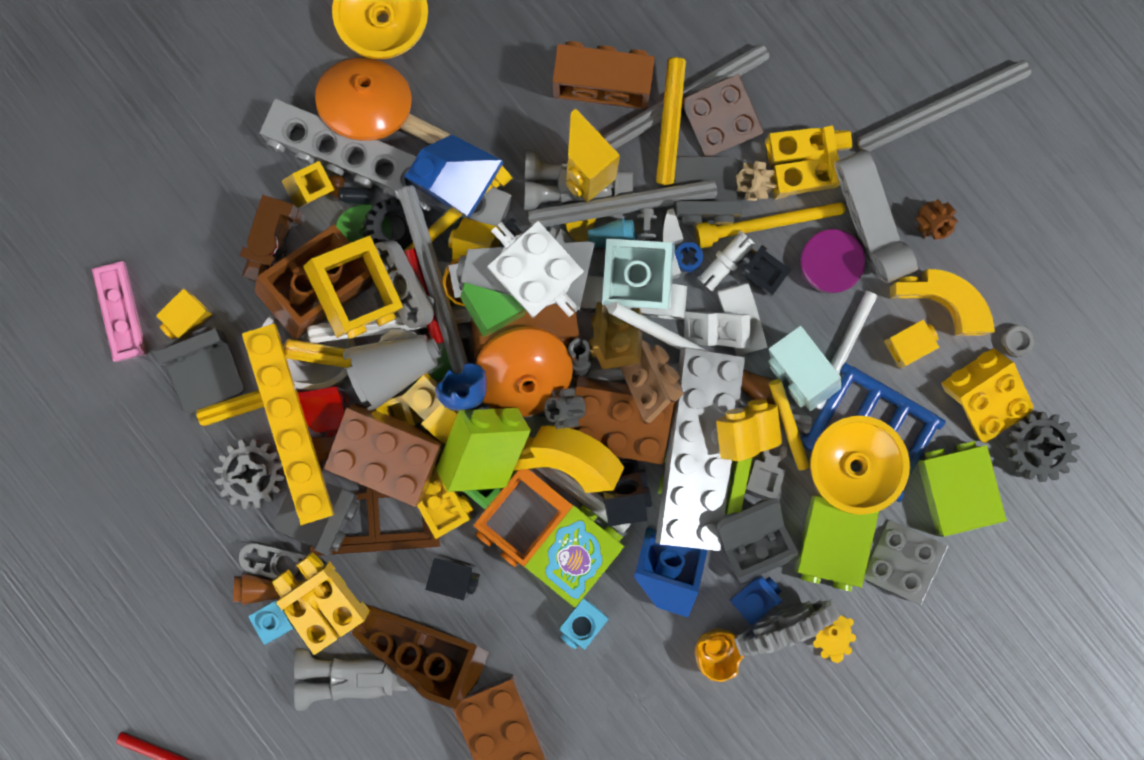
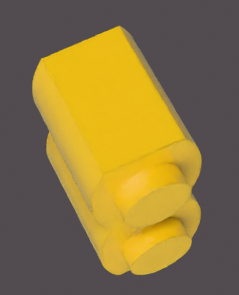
[716,399,782,462]

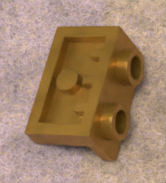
[589,302,643,370]

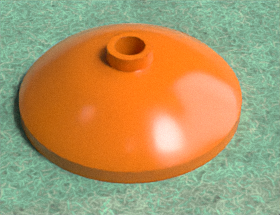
[315,58,412,141]
[475,326,573,417]

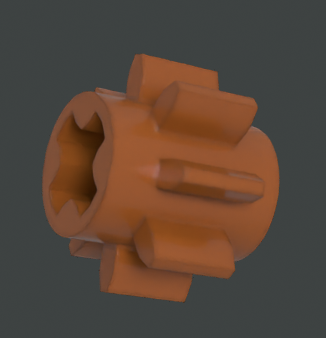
[916,199,958,240]

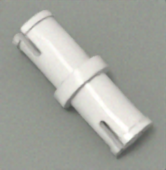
[697,230,756,292]

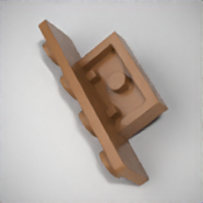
[620,340,684,423]

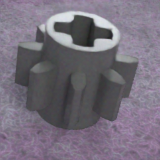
[544,388,586,429]

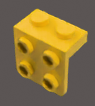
[941,348,1034,443]

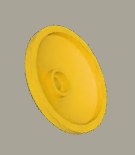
[332,0,428,59]
[810,416,910,515]

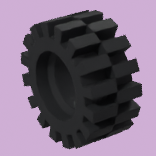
[362,197,413,257]

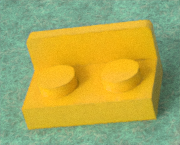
[417,463,474,539]

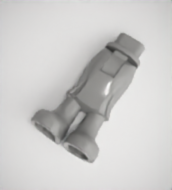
[523,150,633,210]
[294,648,407,711]

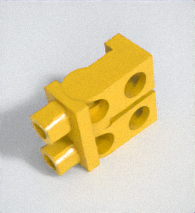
[765,126,852,200]
[272,552,370,655]

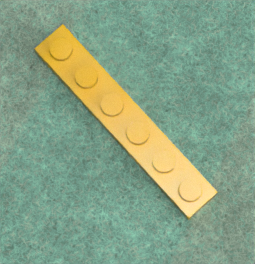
[242,324,335,525]

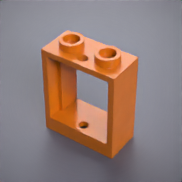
[473,469,573,567]

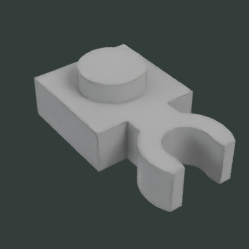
[745,446,787,500]

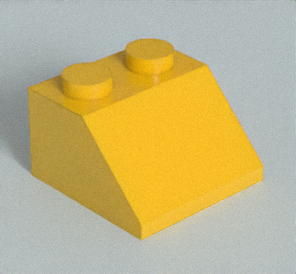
[566,108,620,203]

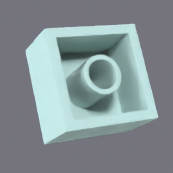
[602,239,675,309]
[768,326,841,411]

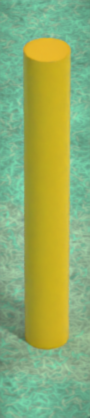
[769,379,810,471]

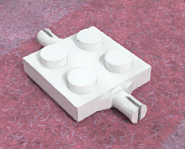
[487,221,584,318]

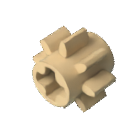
[736,161,776,201]

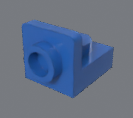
[729,575,783,625]

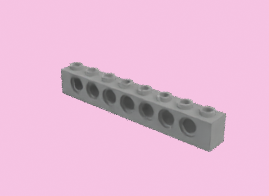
[259,98,512,226]

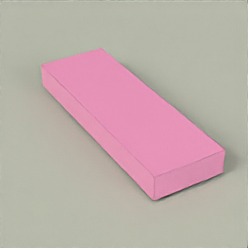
[92,261,147,362]

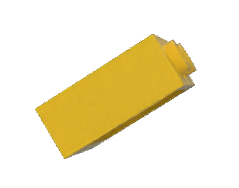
[303,235,404,339]

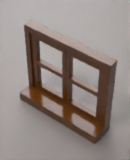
[310,430,441,556]

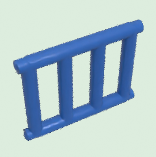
[801,362,946,502]

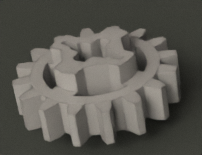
[214,439,286,509]

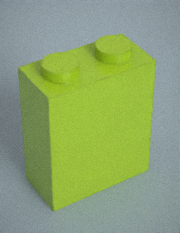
[436,408,531,492]
[918,441,1007,537]
[794,496,879,592]

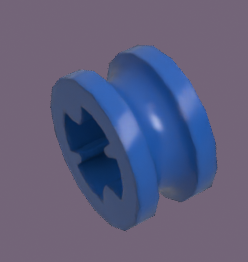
[675,242,703,273]

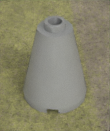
[343,335,441,411]

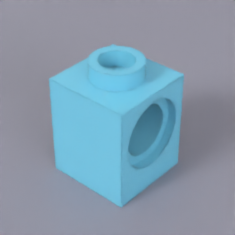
[559,597,609,650]
[248,600,294,645]

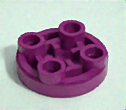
[800,229,865,294]

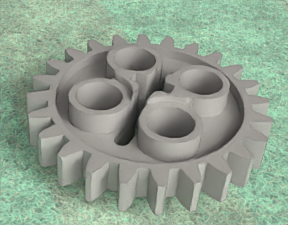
[734,599,840,657]

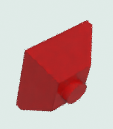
[297,386,349,437]

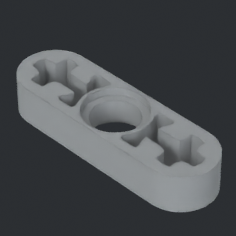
[375,240,434,328]
[239,543,329,582]

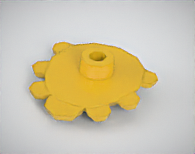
[813,614,856,663]

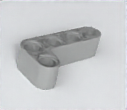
[834,149,918,283]

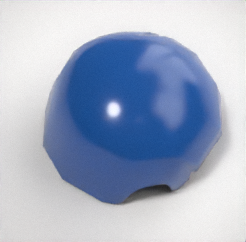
[435,363,487,411]

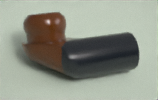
[328,176,371,205]

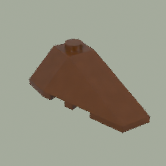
[352,604,489,710]

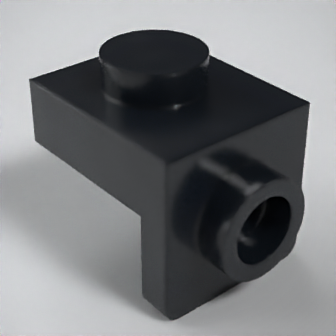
[740,245,791,297]

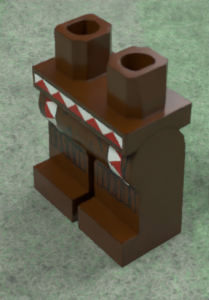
[240,194,304,282]

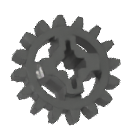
[1005,412,1080,482]

